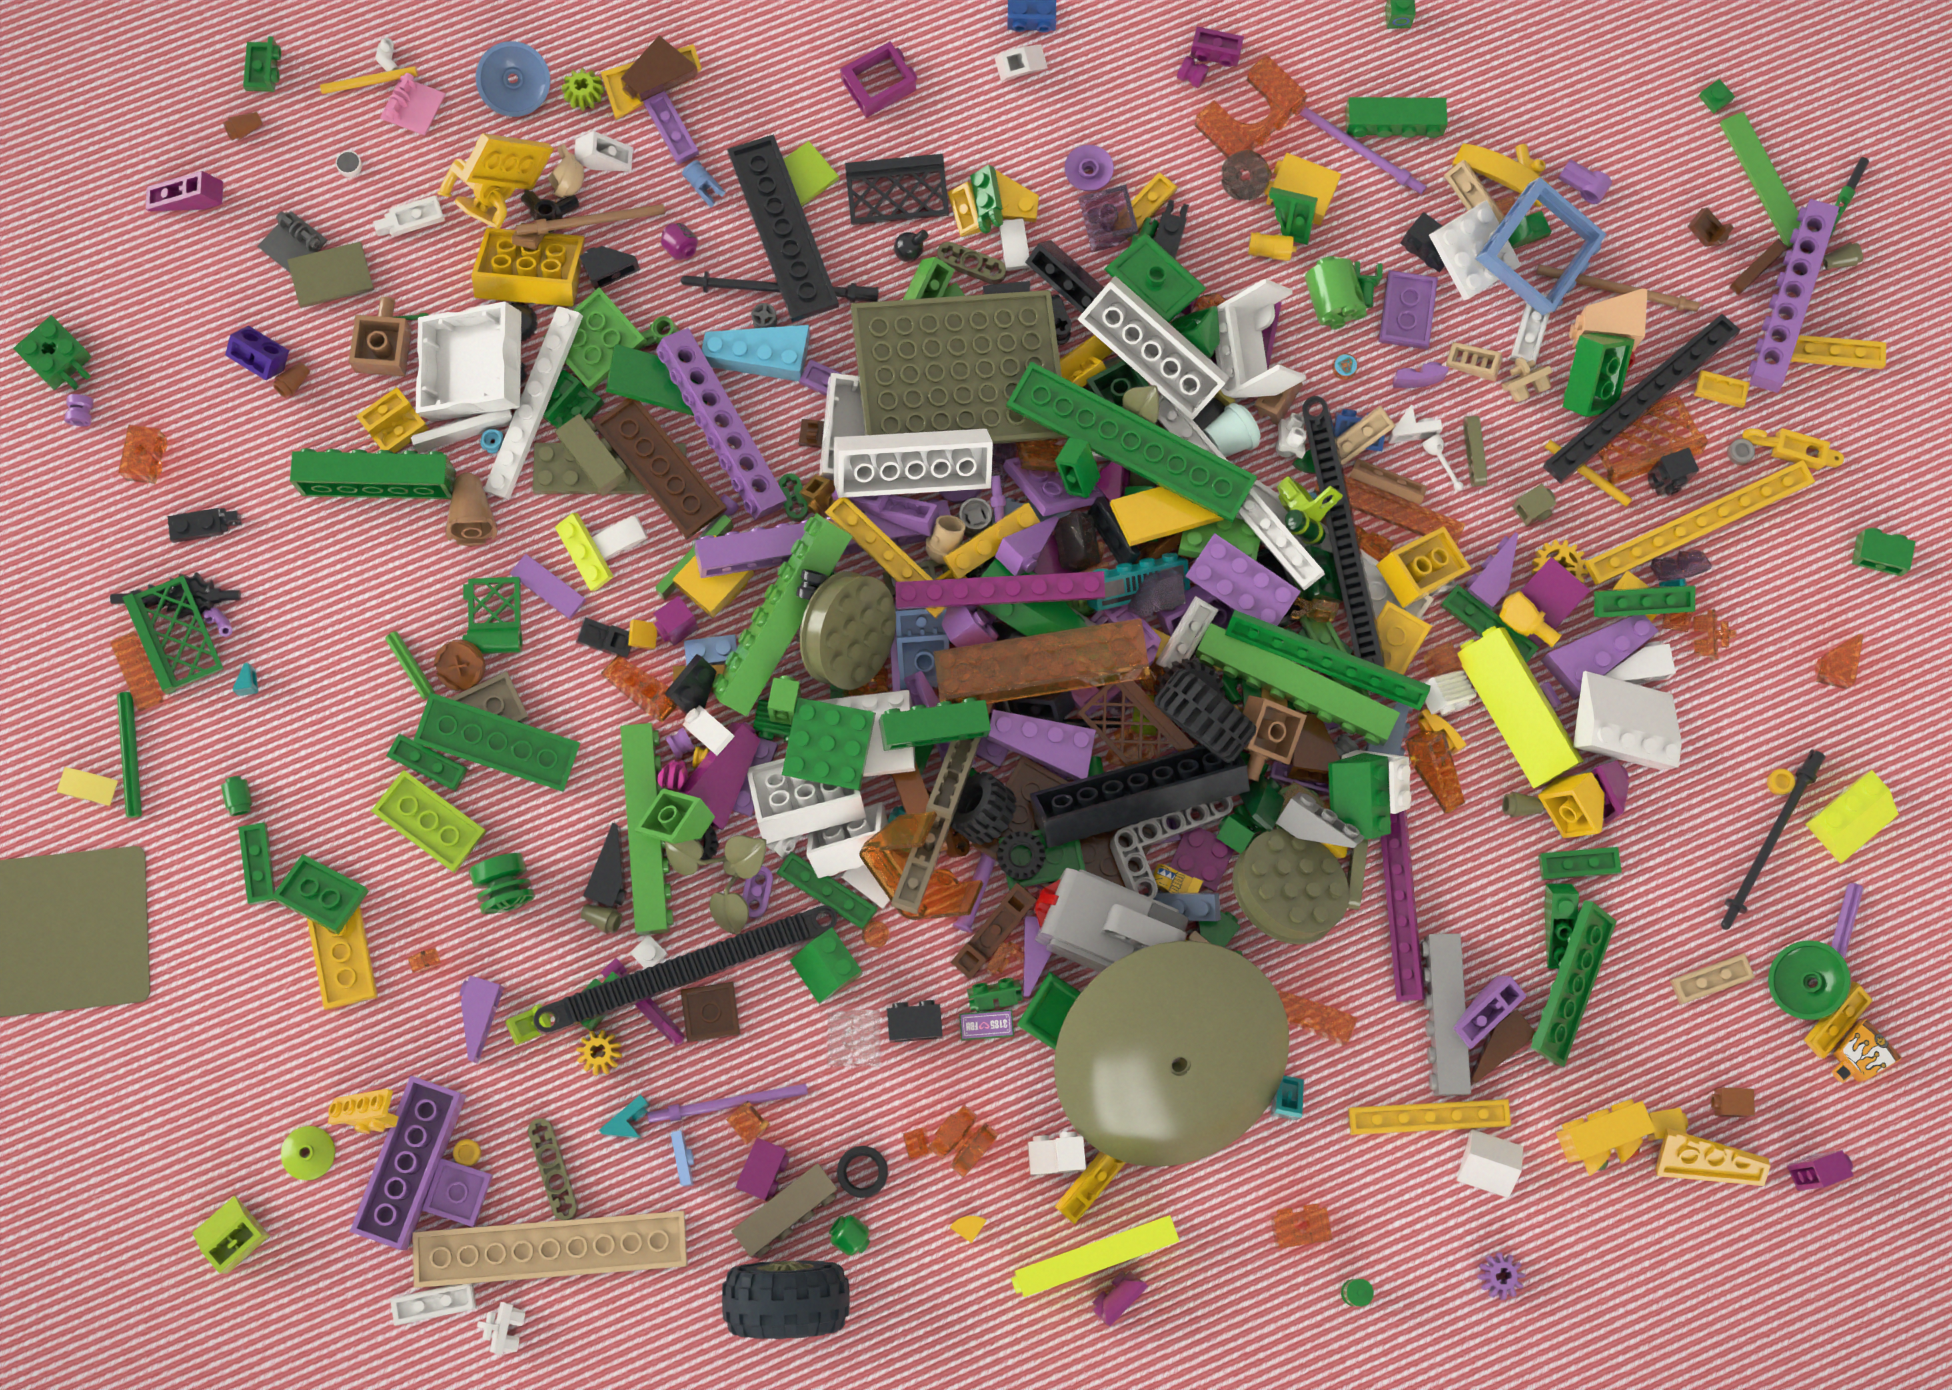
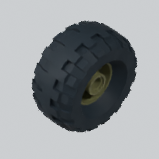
[722,1260,850,1339]

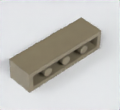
[731,1163,838,1258]

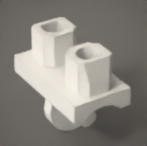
[1276,413,1306,458]
[477,1302,525,1355]

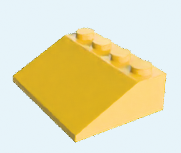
[471,227,585,307]

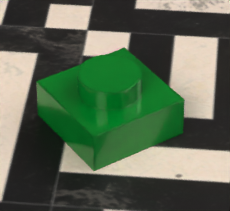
[1699,79,1735,114]

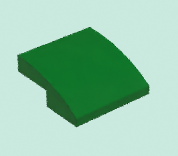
[543,369,604,429]

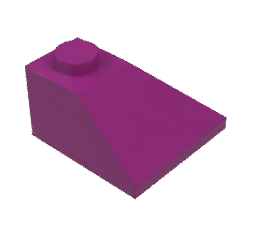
[1589,760,1629,824]

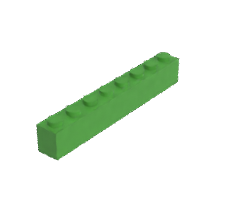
[1195,623,1400,746]
[620,723,674,936]

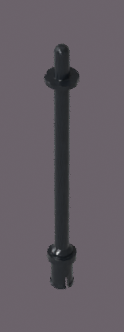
[680,271,879,303]
[1721,749,1826,930]

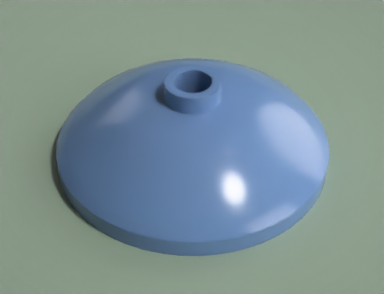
[476,41,550,117]

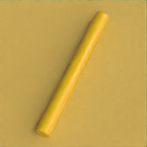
[320,66,418,94]
[1544,439,1632,507]

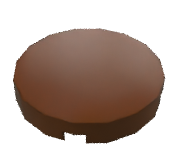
[434,640,486,691]

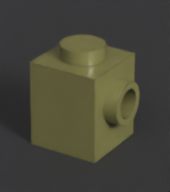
[1512,483,1557,526]

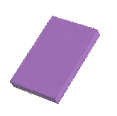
[1378,270,1438,350]

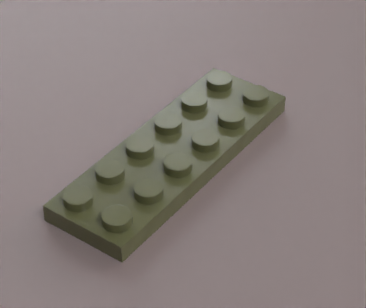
[533,443,687,494]

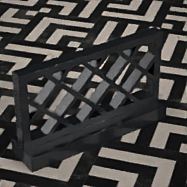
[845,154,949,225]

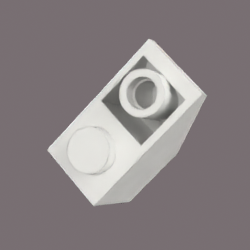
[995,44,1048,82]

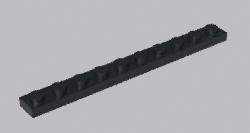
[1543,314,1741,484]

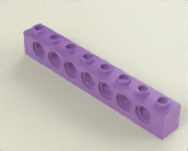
[1747,199,1839,393]
[657,328,787,520]

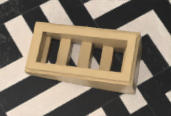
[1446,342,1502,381]

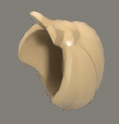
[548,144,584,198]

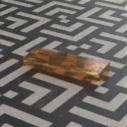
[110,631,164,712]

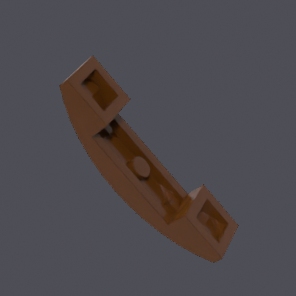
[950,882,1037,980]

